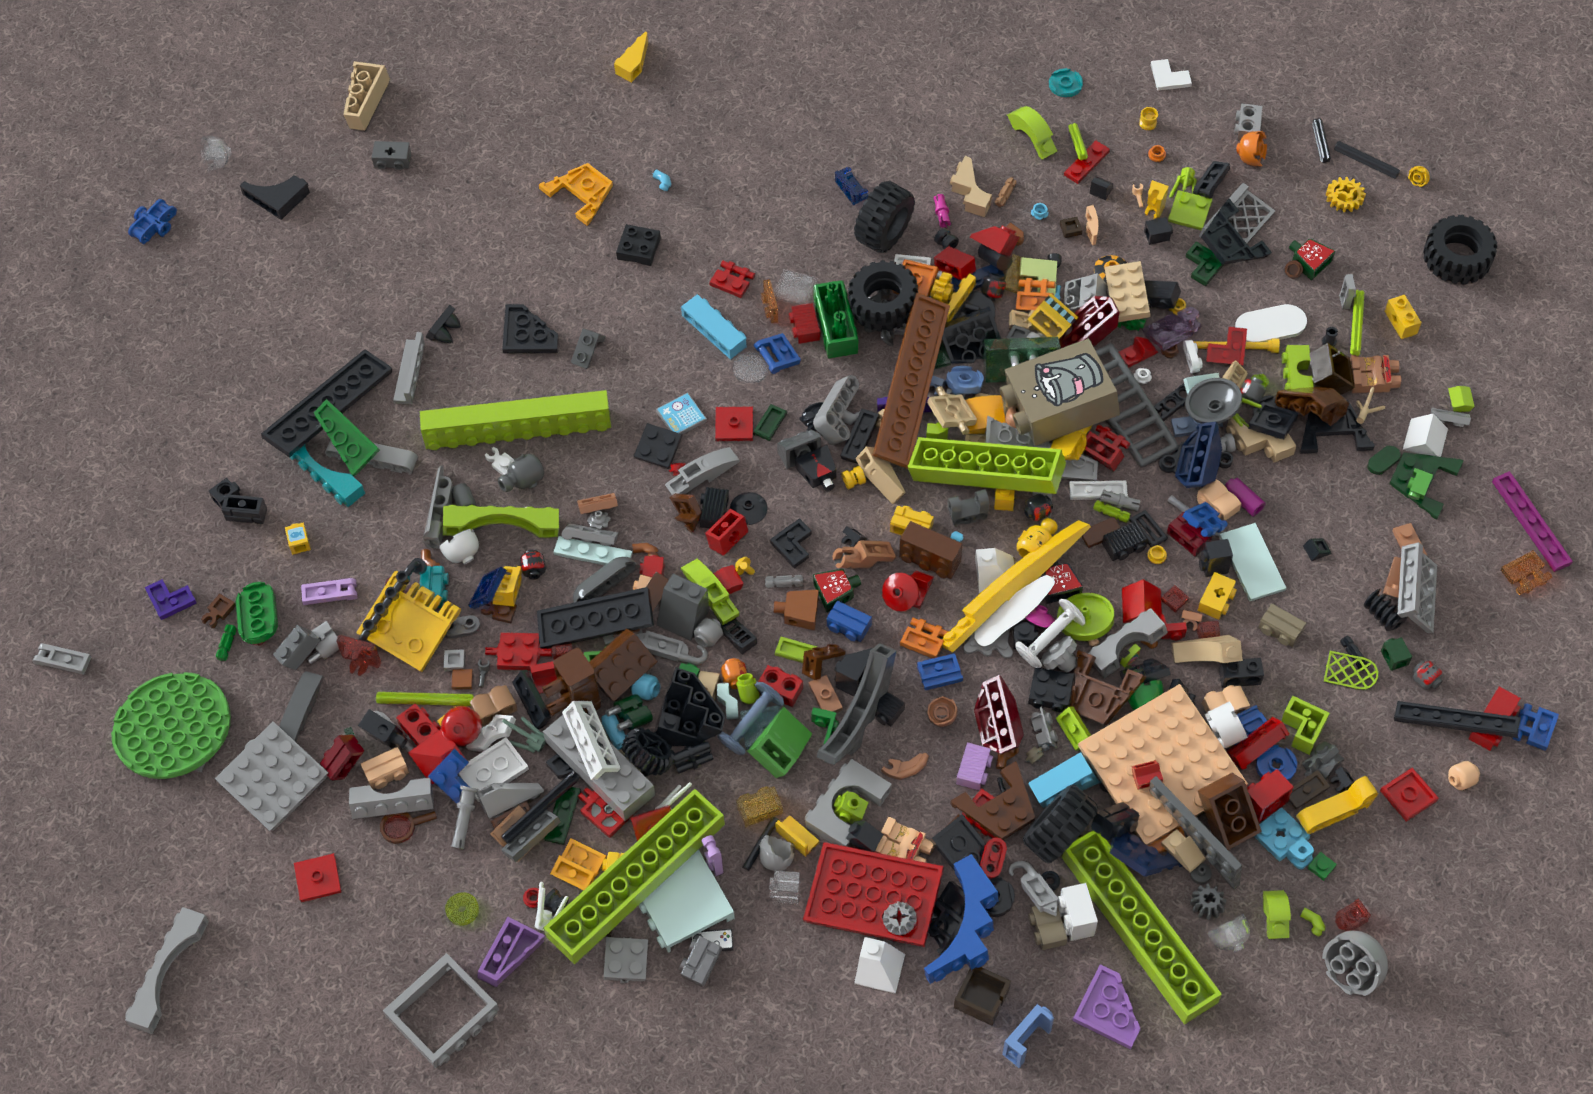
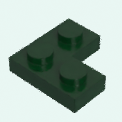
[1186,242,1224,286]

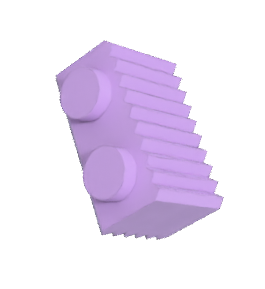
[956,742,993,791]

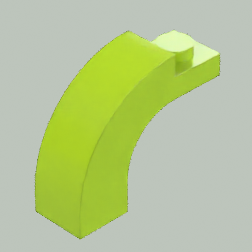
[1007,106,1057,159]

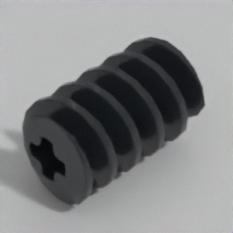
[1364,589,1408,631]

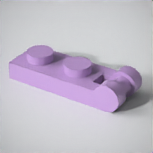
[301,578,357,605]
[702,835,723,876]

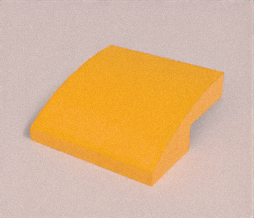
[965,395,1006,434]
[550,838,607,890]

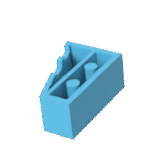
[1028,752,1099,808]

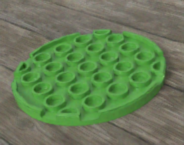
[111,672,231,779]

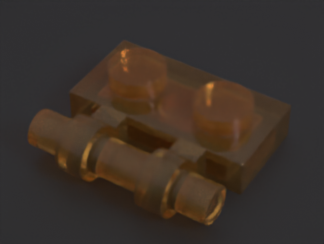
[1500,550,1552,595]

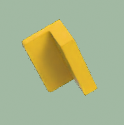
[775,815,819,857]

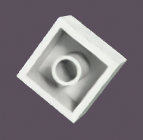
[1058,883,1098,941]

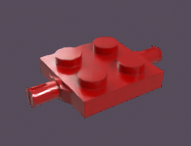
[485,633,552,670]

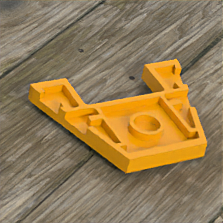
[539,163,613,226]

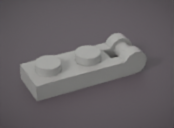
[562,524,618,546]
[33,643,91,675]

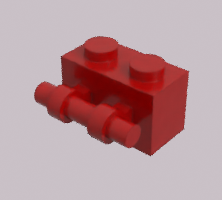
[1083,424,1130,472]

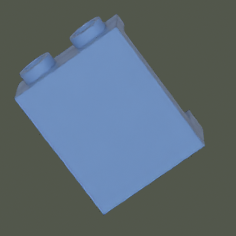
[1002,1004,1054,1068]

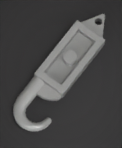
[635,630,708,665]
[1008,861,1059,916]

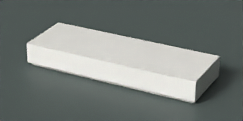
[1069,481,1128,500]

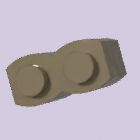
[1028,906,1067,950]

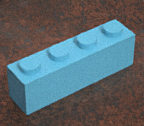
[681,294,747,360]

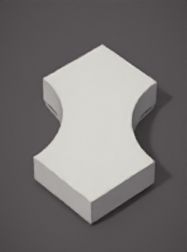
[466,714,516,752]

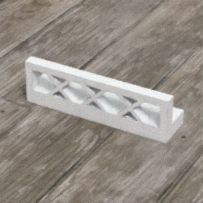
[562,701,621,780]

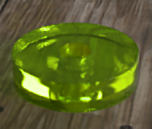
[445,892,479,926]

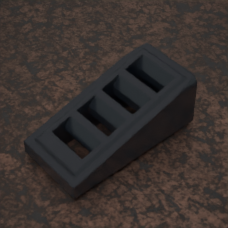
[721,618,757,655]

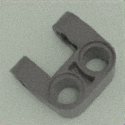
[947,489,989,527]

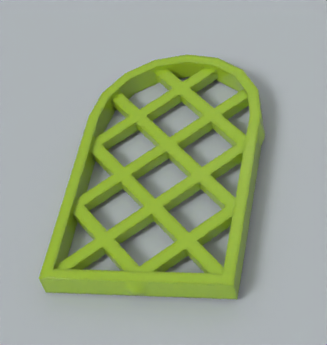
[1323,651,1378,689]

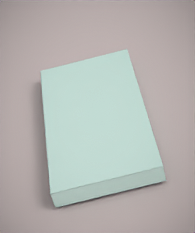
[1219,523,1286,601]

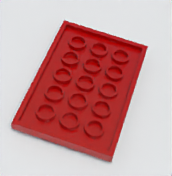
[803,842,944,947]

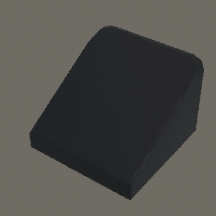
[1303,538,1332,561]

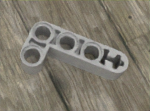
[813,375,859,445]

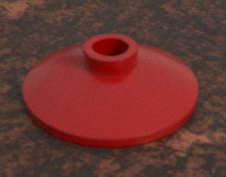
[882,573,919,611]

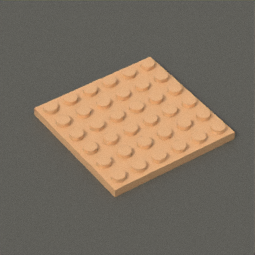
[1078,684,1248,846]

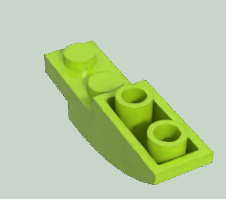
[681,559,739,625]

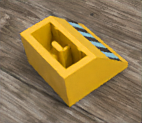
[1026,293,1078,345]

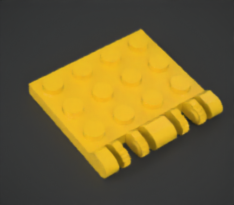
[356,571,461,672]

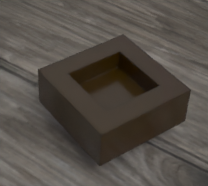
[1060,217,1082,238]

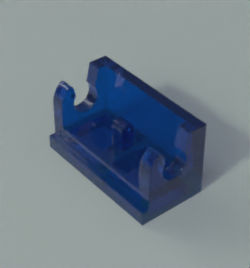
[835,167,869,205]

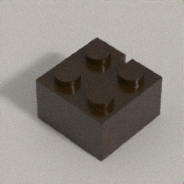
[1310,343,1355,395]
[954,967,1011,1026]

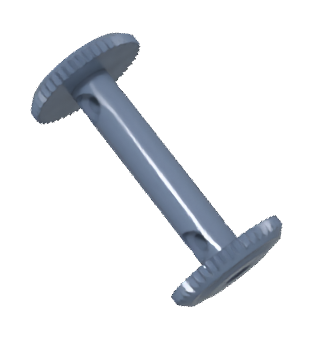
[717,682,784,755]

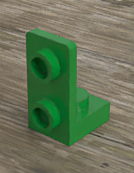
[811,707,839,745]

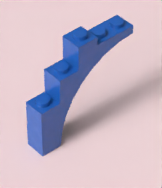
[924,854,999,984]

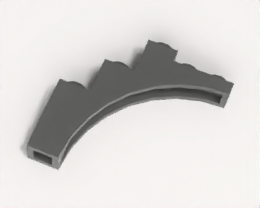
[817,643,897,765]

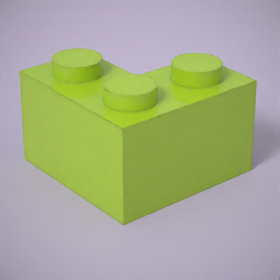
[1281,696,1330,755]

